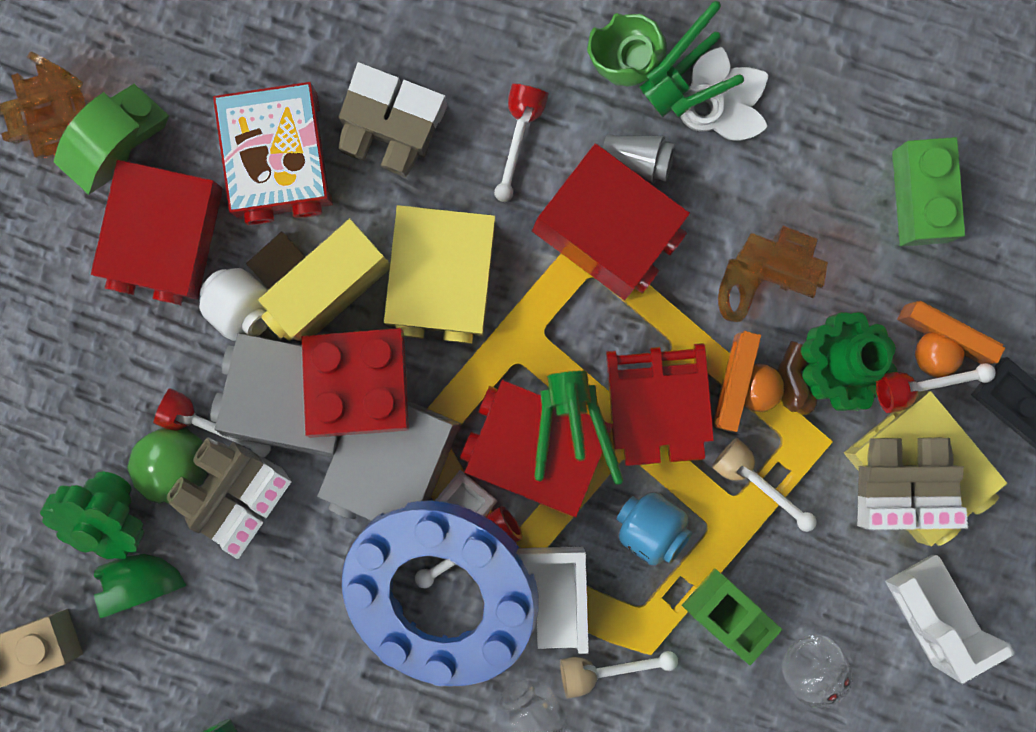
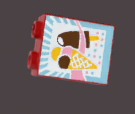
[213,82,333,225]

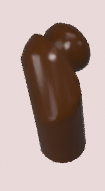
[777,341,818,415]

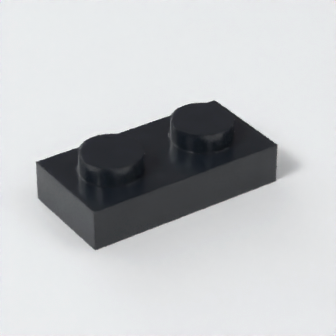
[971,357,1036,449]

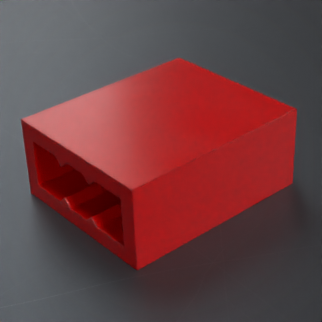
[532,143,690,300]
[91,160,223,305]
[460,380,613,518]

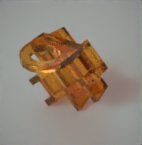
[0,51,86,158]
[718,226,828,322]

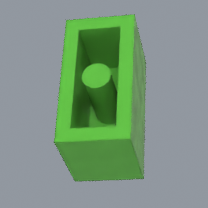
[892,137,965,246]

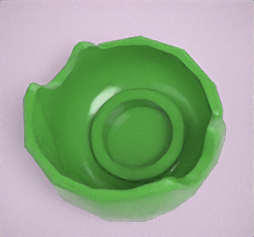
[587,13,667,87]
[127,428,207,504]

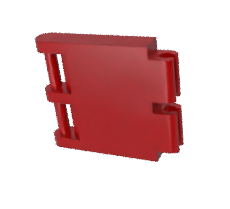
[606,343,714,466]

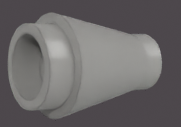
[603,134,675,184]

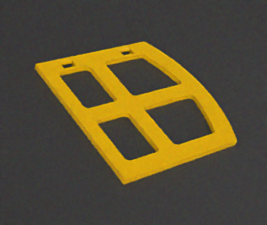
[427,254,833,655]

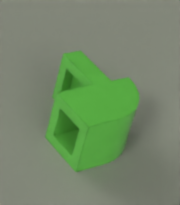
[53,83,169,195]
[682,568,783,666]

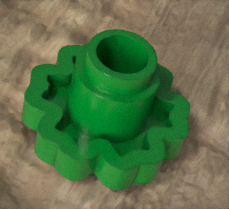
[801,312,898,411]
[40,471,144,559]

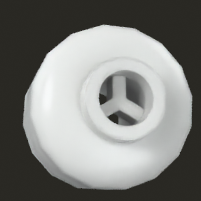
[199,268,268,341]

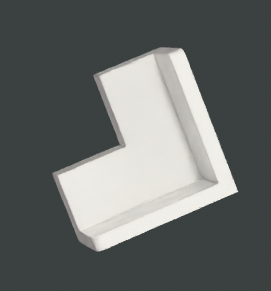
[517,547,588,654]
[885,554,1015,684]

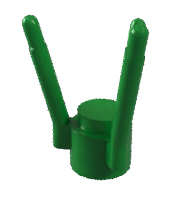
[639,1,744,118]
[534,371,623,485]

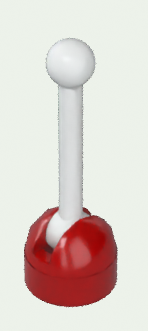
[494,83,549,202]
[876,363,996,413]
[153,388,271,457]
[415,506,523,588]

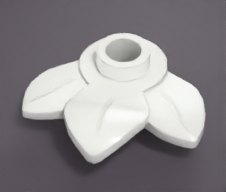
[680,47,768,141]

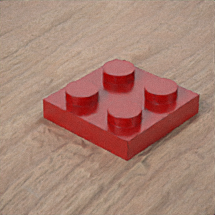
[301,328,409,438]

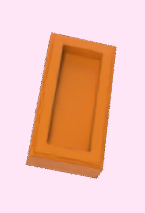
[897,300,1005,378]
[712,331,784,432]

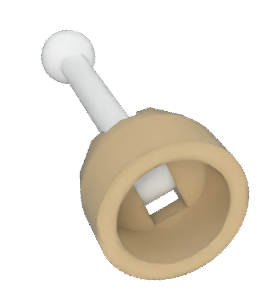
[712,437,817,532]
[560,651,678,699]

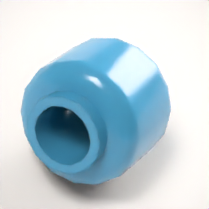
[616,492,692,566]

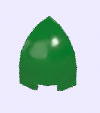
[94,554,187,619]

